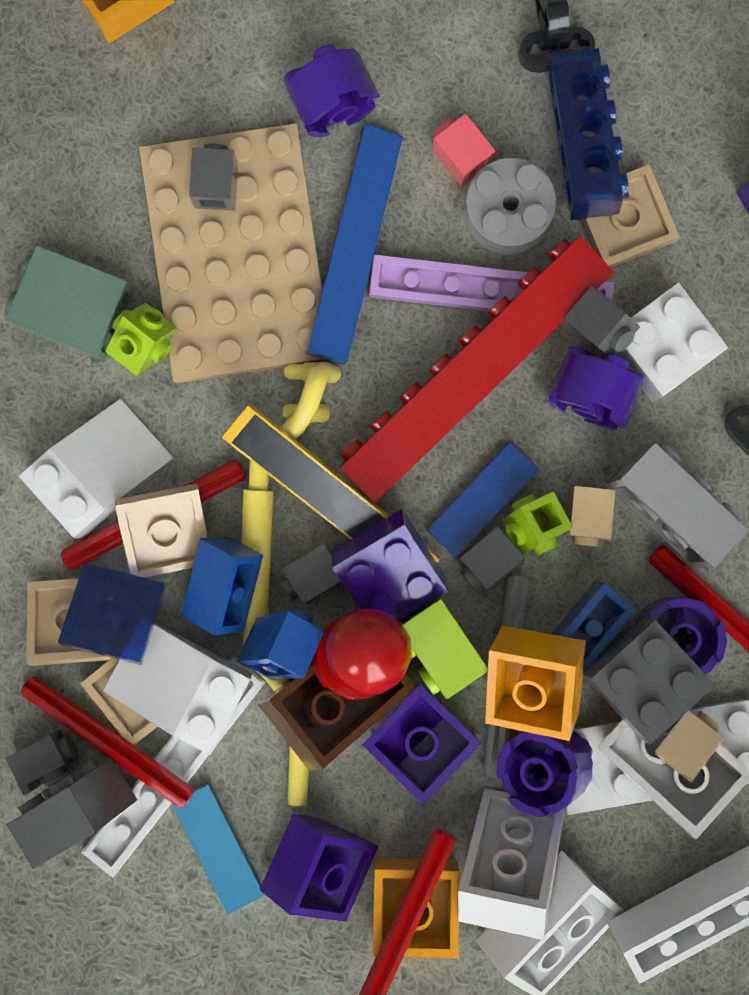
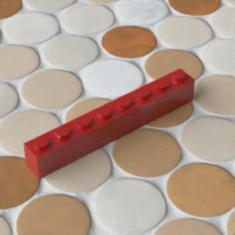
[340,236,614,504]

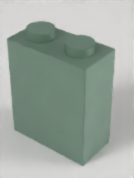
[5,245,134,362]

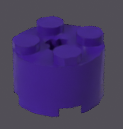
[283,44,380,137]
[547,346,643,430]
[635,596,727,674]
[496,730,593,817]

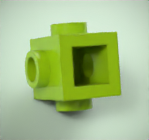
[105,302,177,377]
[502,491,573,556]

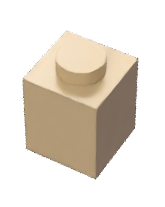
[564,486,616,547]
[655,710,724,782]

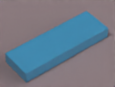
[172,782,265,915]

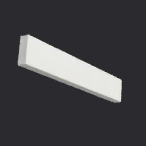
[81,656,266,878]

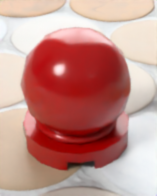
[313,608,412,700]

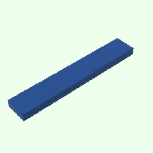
[306,124,403,365]

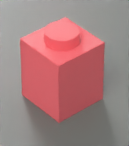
[432,113,496,187]

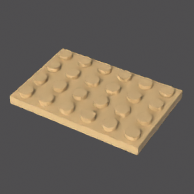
[139,123,326,383]

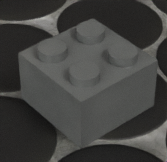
[583,618,715,745]
[6,758,138,869]

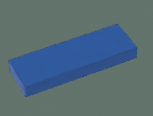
[426,442,539,558]

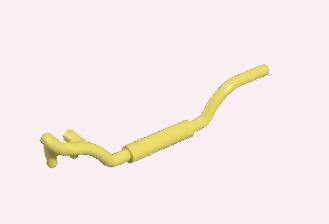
[241,362,341,806]

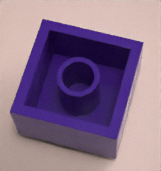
[332,508,448,620]

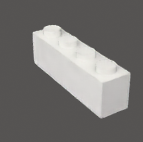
[607,845,749,984]

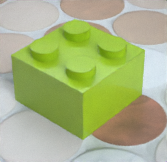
[401,598,488,700]

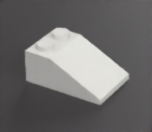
[19,399,174,539]
[103,617,253,755]
[597,718,749,840]
[458,788,565,940]

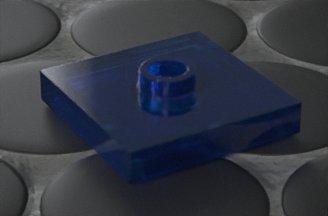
[58,563,166,665]

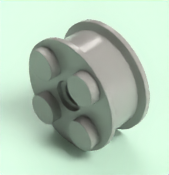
[465,158,556,255]

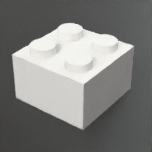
[617,282,728,403]

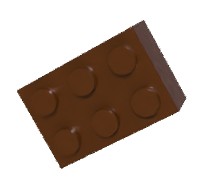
[258,659,416,771]

